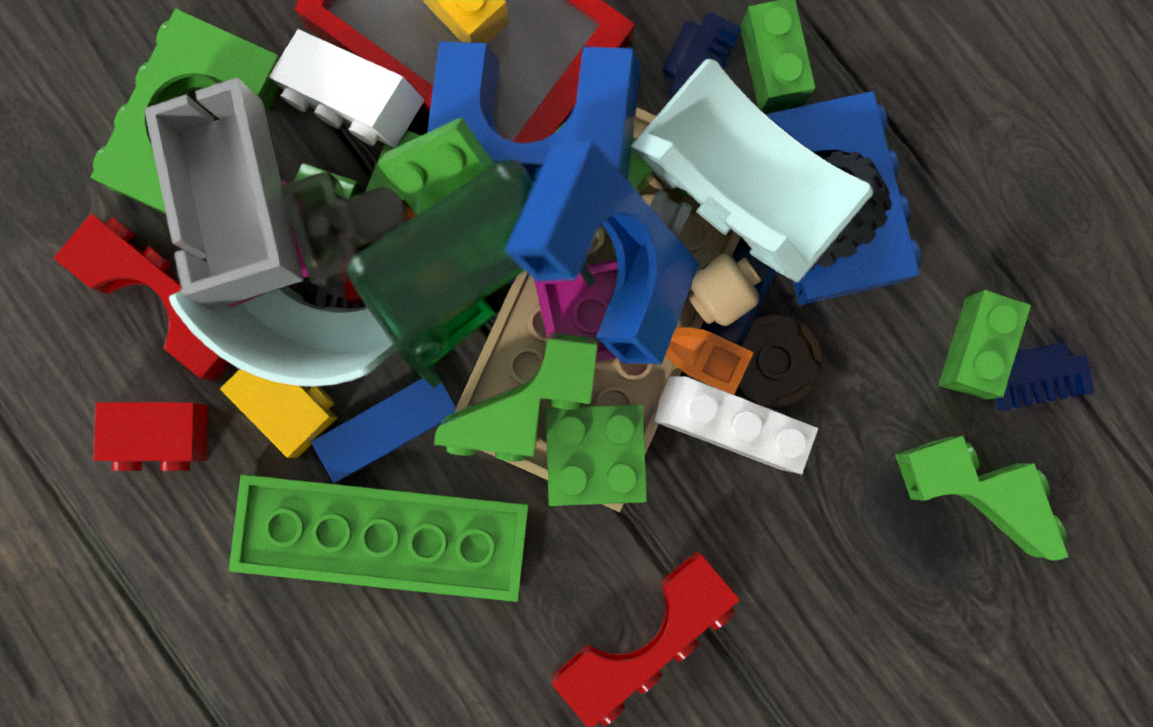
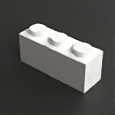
[268,29,425,148]
[653,376,818,474]

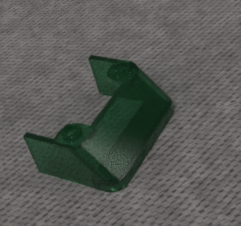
[347,160,596,388]

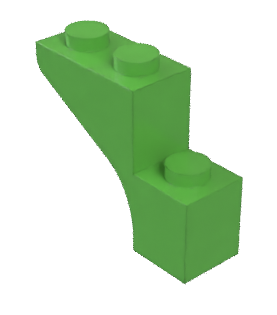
[434,332,598,461]
[895,436,1068,561]

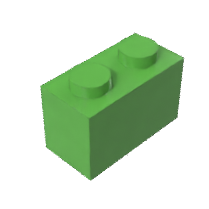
[740,0,815,113]
[938,290,1031,400]

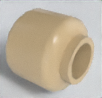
[688,253,762,326]

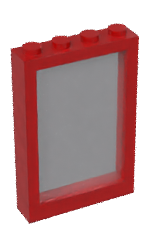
[294,0,635,185]

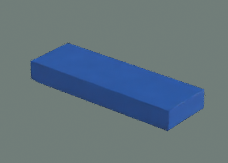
[311,371,457,484]

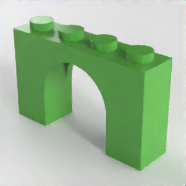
[90,8,280,215]

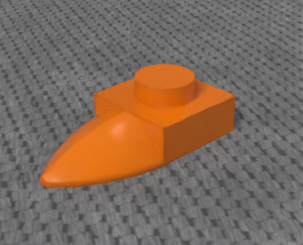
[666,327,754,395]

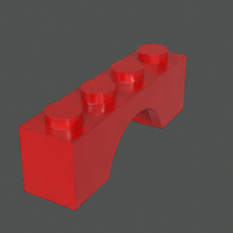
[53,214,230,382]
[551,551,740,727]

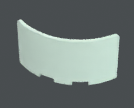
[631,59,873,283]
[169,286,406,386]

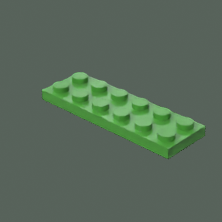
[228,474,529,602]

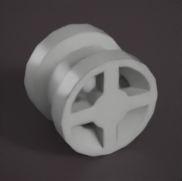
[650,189,693,238]

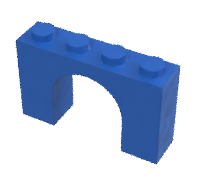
[427,42,641,182]
[765,91,922,306]
[505,141,699,364]

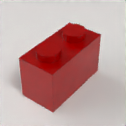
[93,402,208,471]

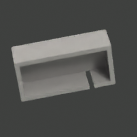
[145,77,304,309]

